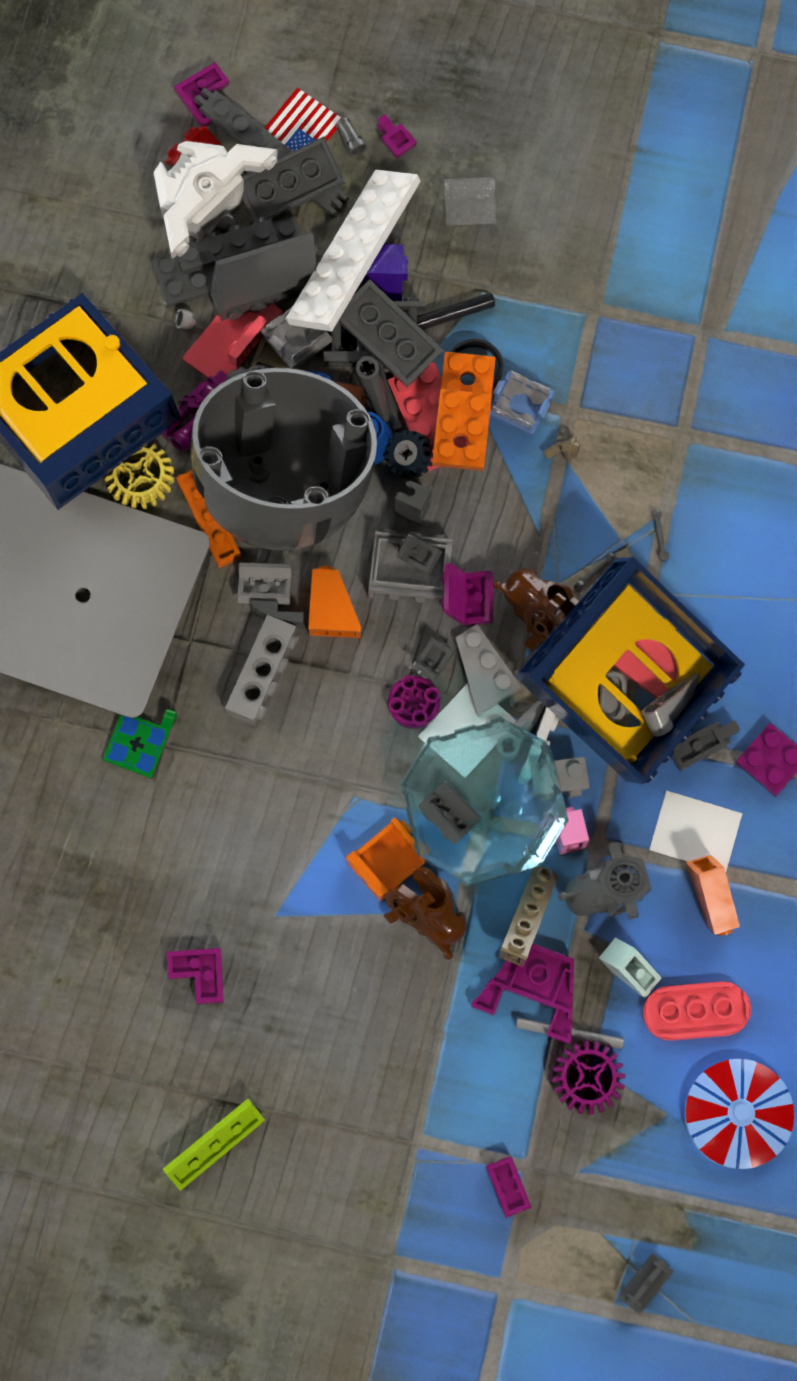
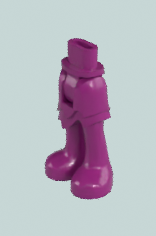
[161,370,227,453]

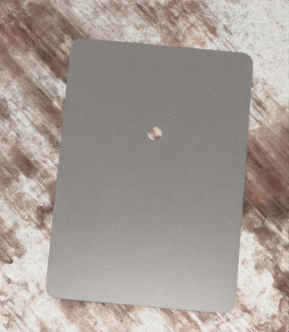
[0,464,210,718]

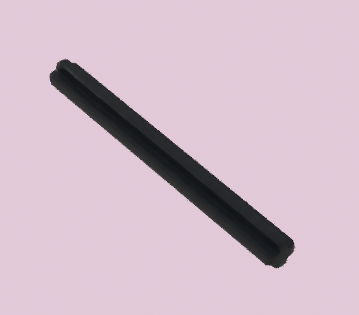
[351,293,495,349]

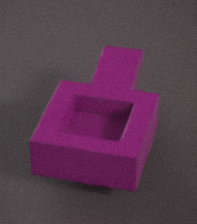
[377,114,417,159]

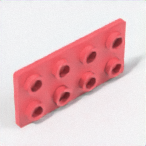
[183,304,283,379]

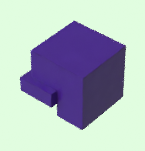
[362,244,408,301]

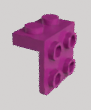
[441,563,494,626]

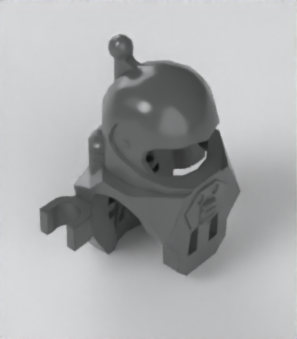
[558,842,651,920]

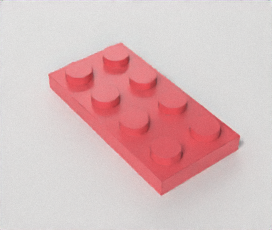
[387,362,468,472]

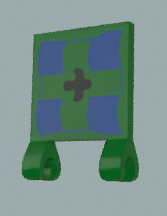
[103,709,178,779]

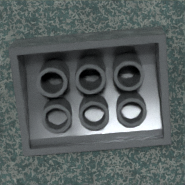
[210,232,316,321]

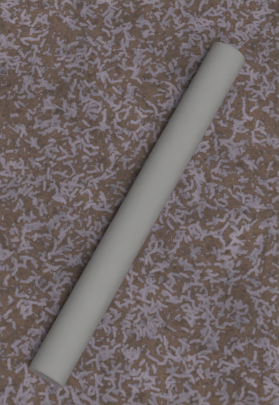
[516,1018,624,1049]

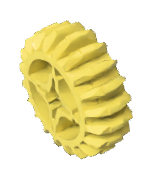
[105,444,174,510]

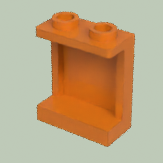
[346,817,430,902]

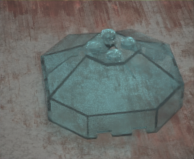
[401,716,569,887]

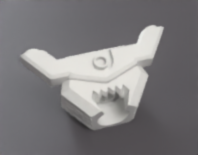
[154,141,278,259]

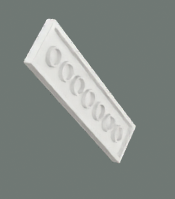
[286,170,421,331]

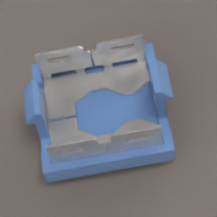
[490,370,555,437]

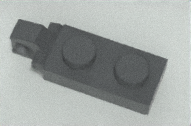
[672,720,740,772]

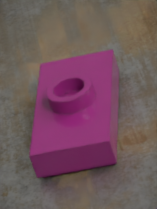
[486,1156,532,1218]

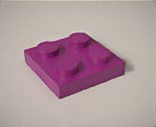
[735,723,797,797]

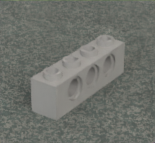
[225,615,299,726]

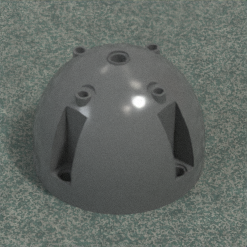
[191,368,377,555]

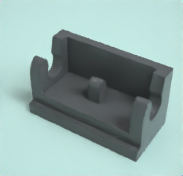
[395,481,432,526]

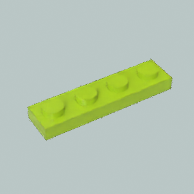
[163,1099,265,1191]

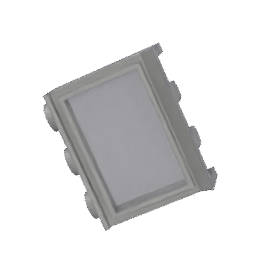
[368,529,453,603]

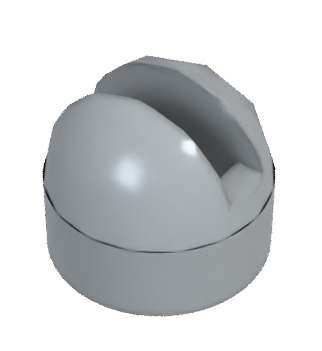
[175,309,196,330]

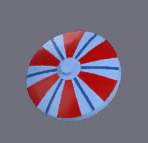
[684,1059,794,1169]

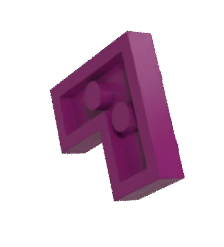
[174,62,229,127]
[167,948,224,1005]

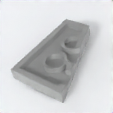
[455,624,521,717]

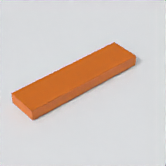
[176,470,242,568]

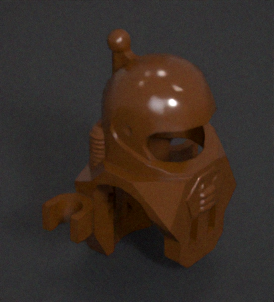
[493,568,579,651]
[383,867,467,960]

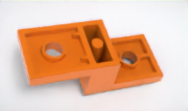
[432,352,496,471]

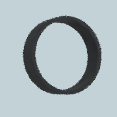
[451,339,503,391]

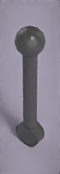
[652,509,669,561]
[574,553,616,591]

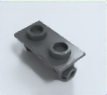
[618,1253,674,1315]

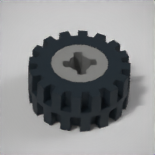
[385,430,434,478]

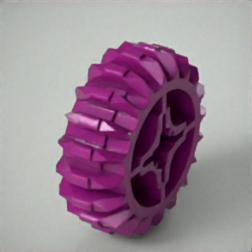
[552,1041,625,1115]

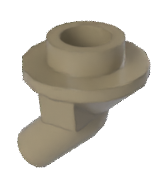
[543,436,580,462]

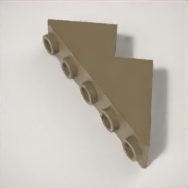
[498,866,559,967]

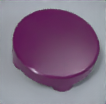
[388,675,440,729]

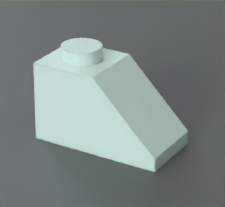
[599,937,662,998]

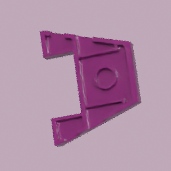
[471,944,574,1045]

